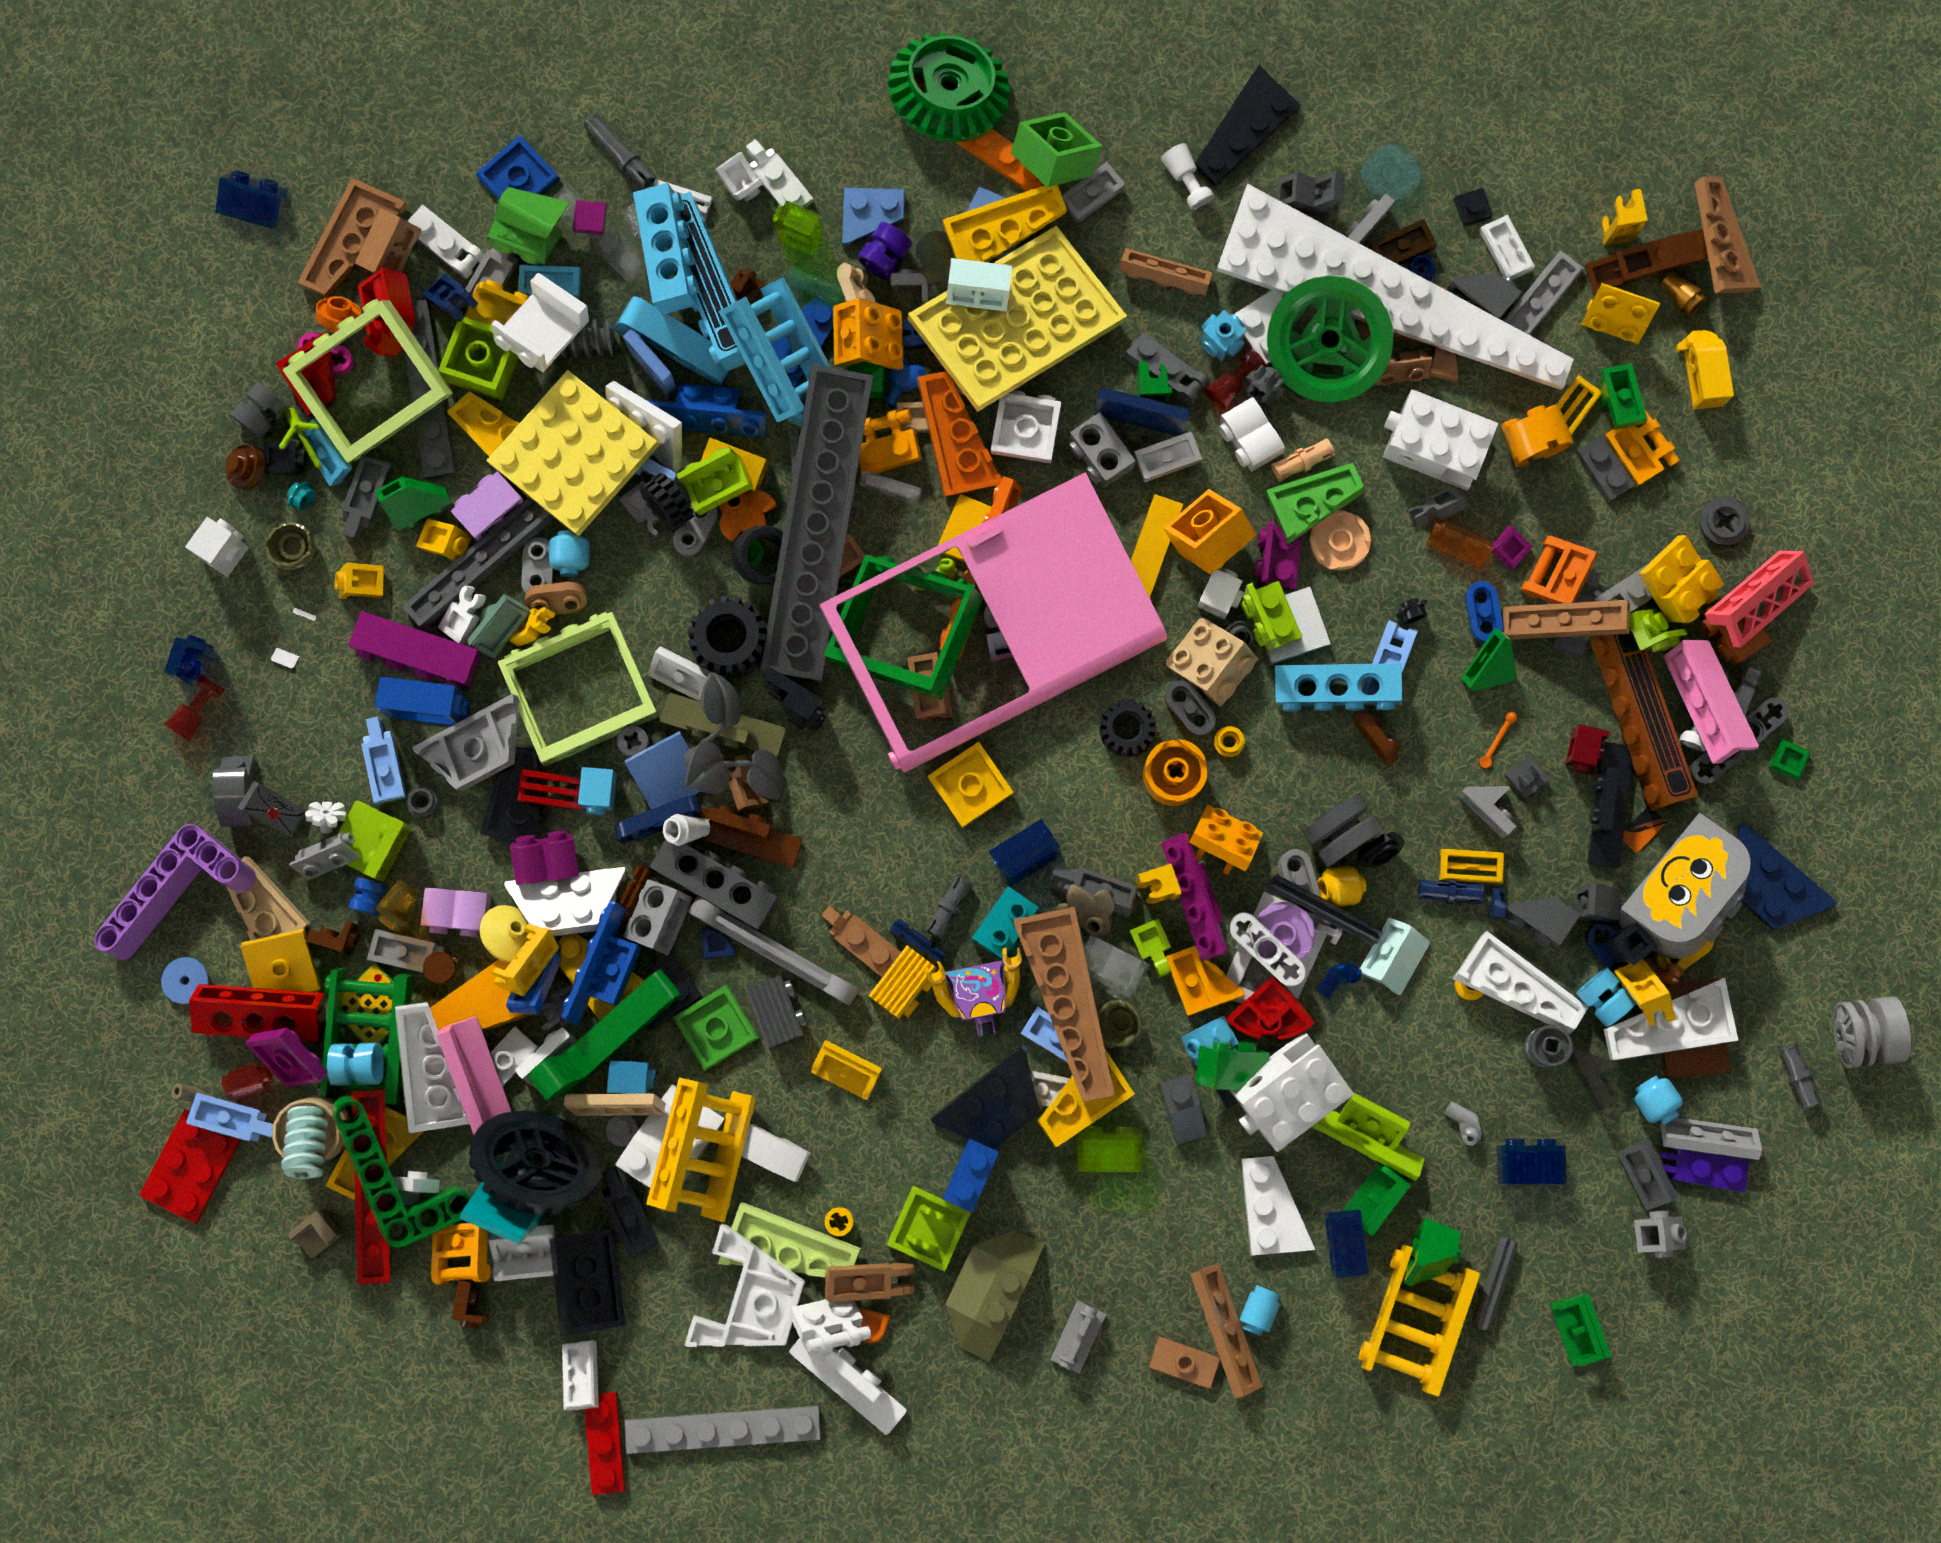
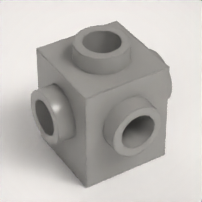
[1634,1211,1687,1258]

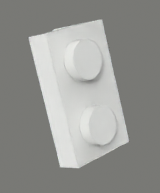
[488,1225,556,1281]

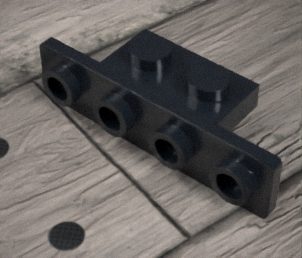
[1587,742,1633,868]

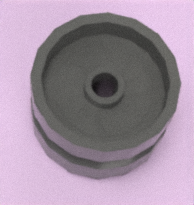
[1303,793,1385,868]

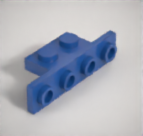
[646,383,766,439]
[561,900,642,1026]

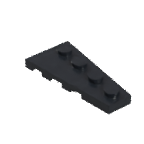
[1195,65,1301,187]

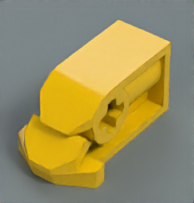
[1676,330,1734,410]

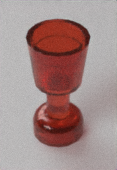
[1204,347,1266,411]
[163,674,225,742]

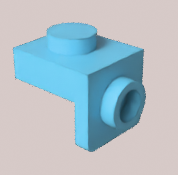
[1182,1015,1239,1065]

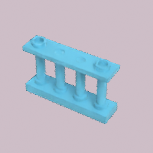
[719,277,830,423]

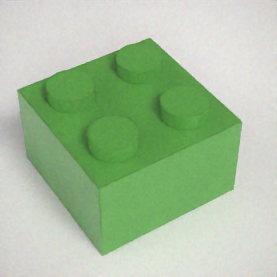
[1011,112,1102,187]

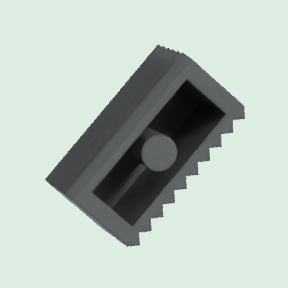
[745,975,808,1049]

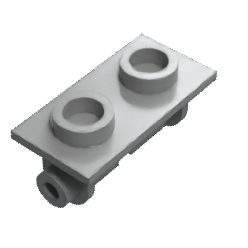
[289,832,361,880]
[1050,1300,1106,1374]

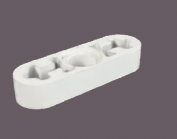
[1230,913,1305,986]

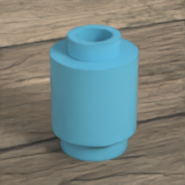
[1239,1285,1280,1336]

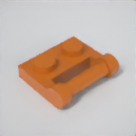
[1520,536,1598,604]

